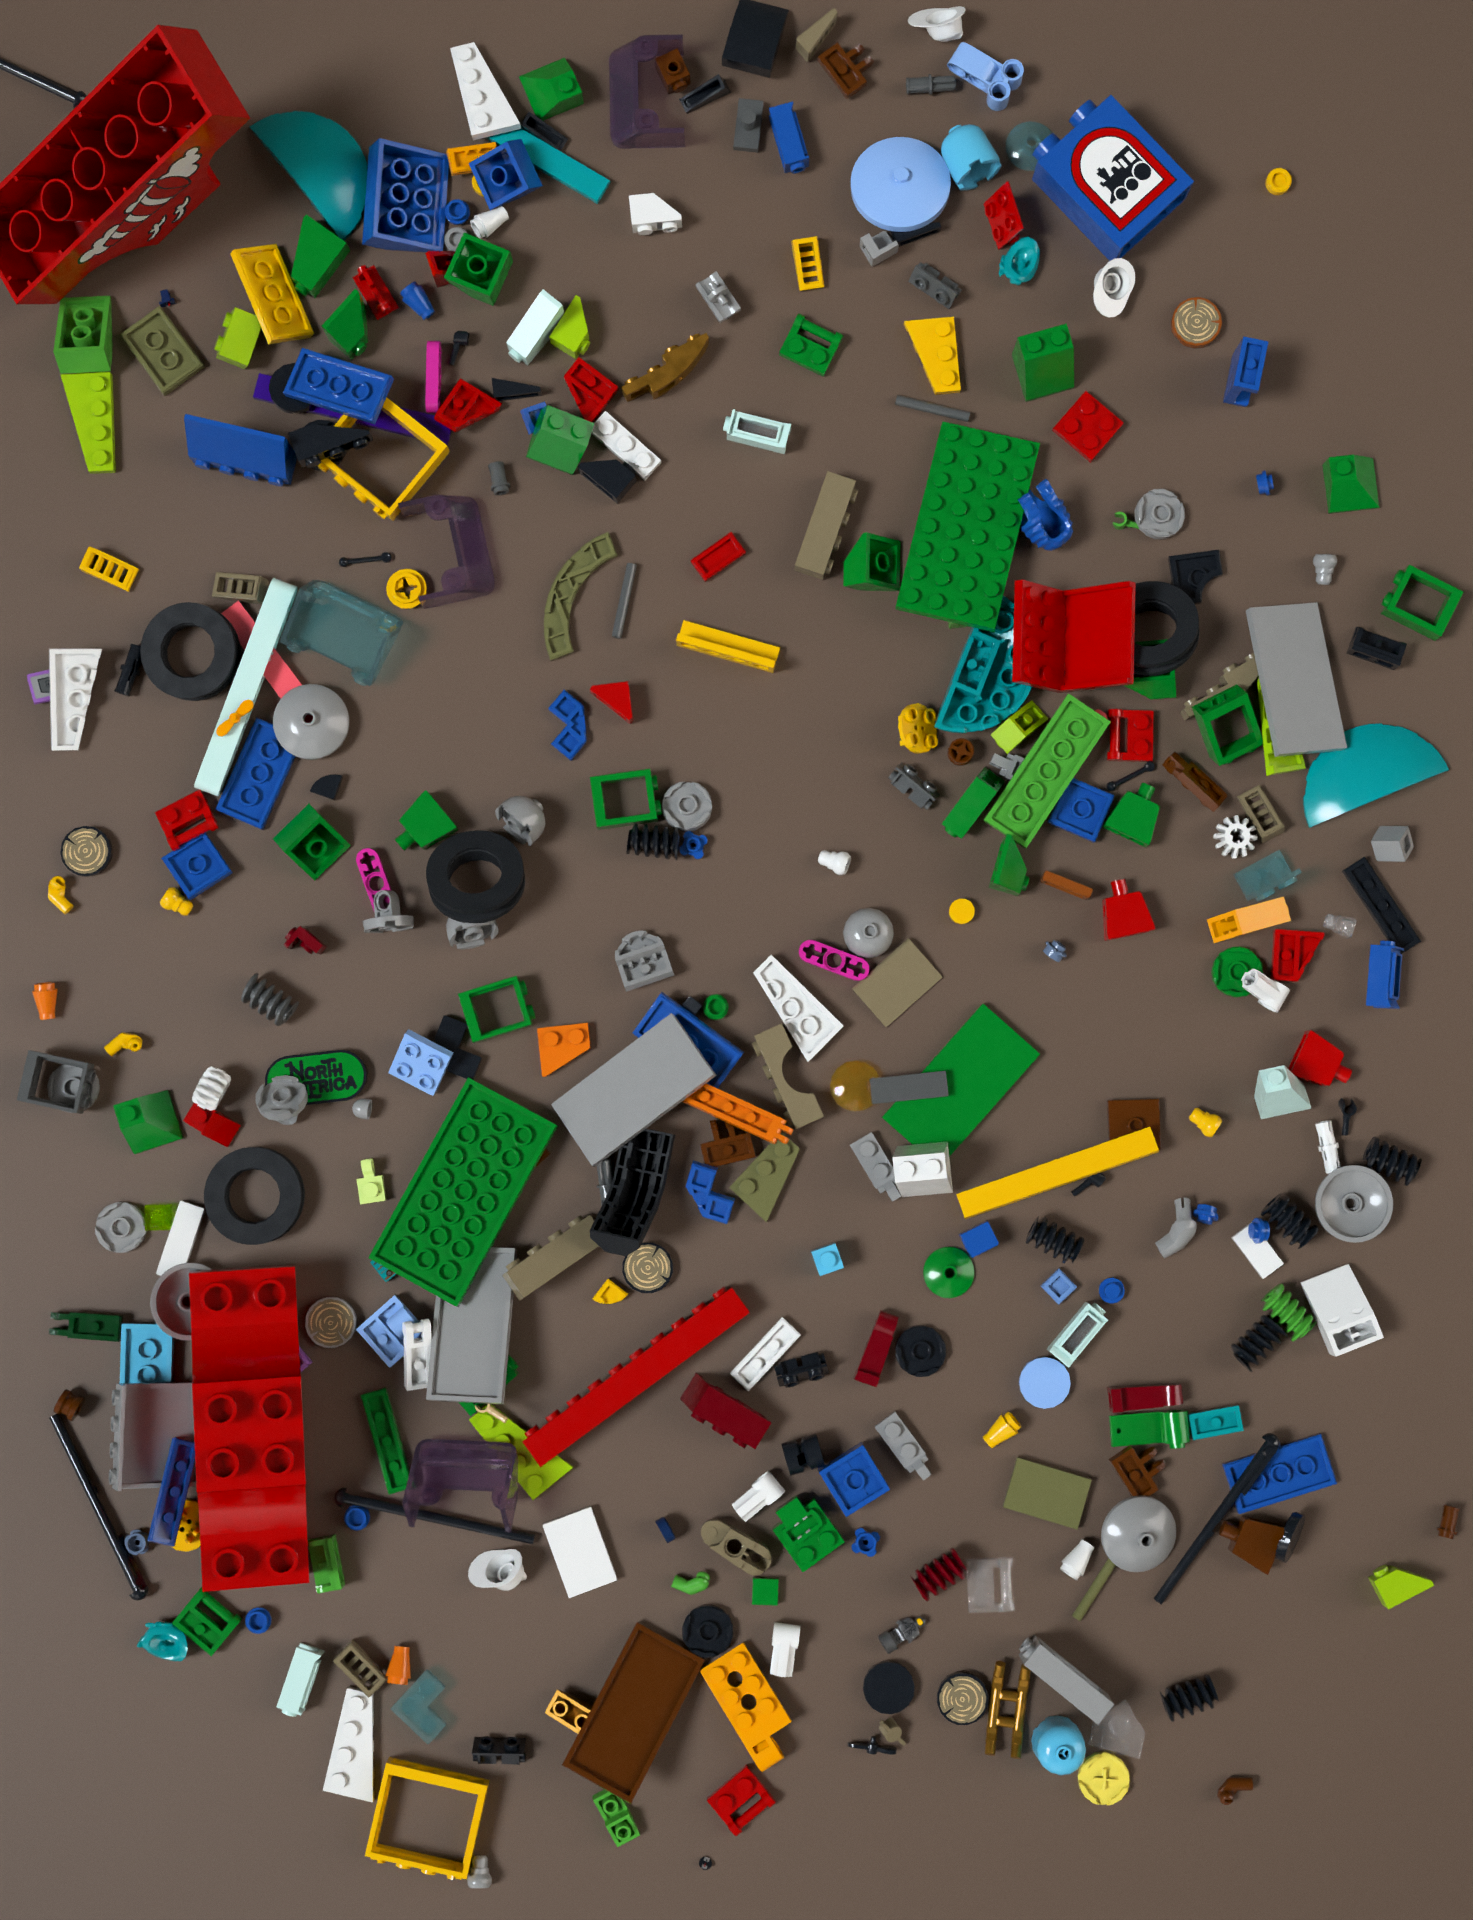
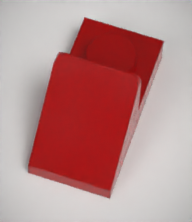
[183,1103,241,1147]

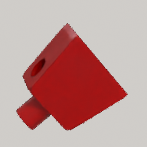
[1102,879,1155,941]
[1288,1030,1352,1086]

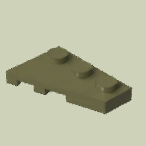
[729,1132,800,1222]

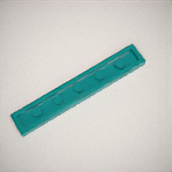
[485,128,610,204]

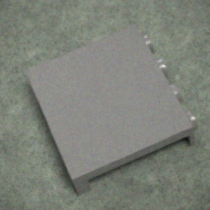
[109,1382,196,1491]

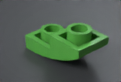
[592,1790,640,1847]

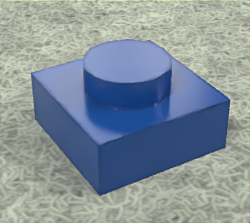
[520,401,547,435]

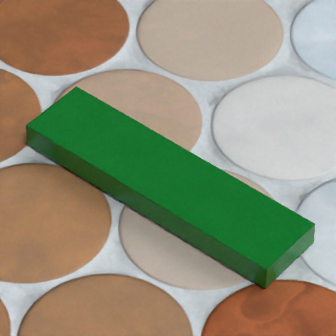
[361,1387,414,1495]

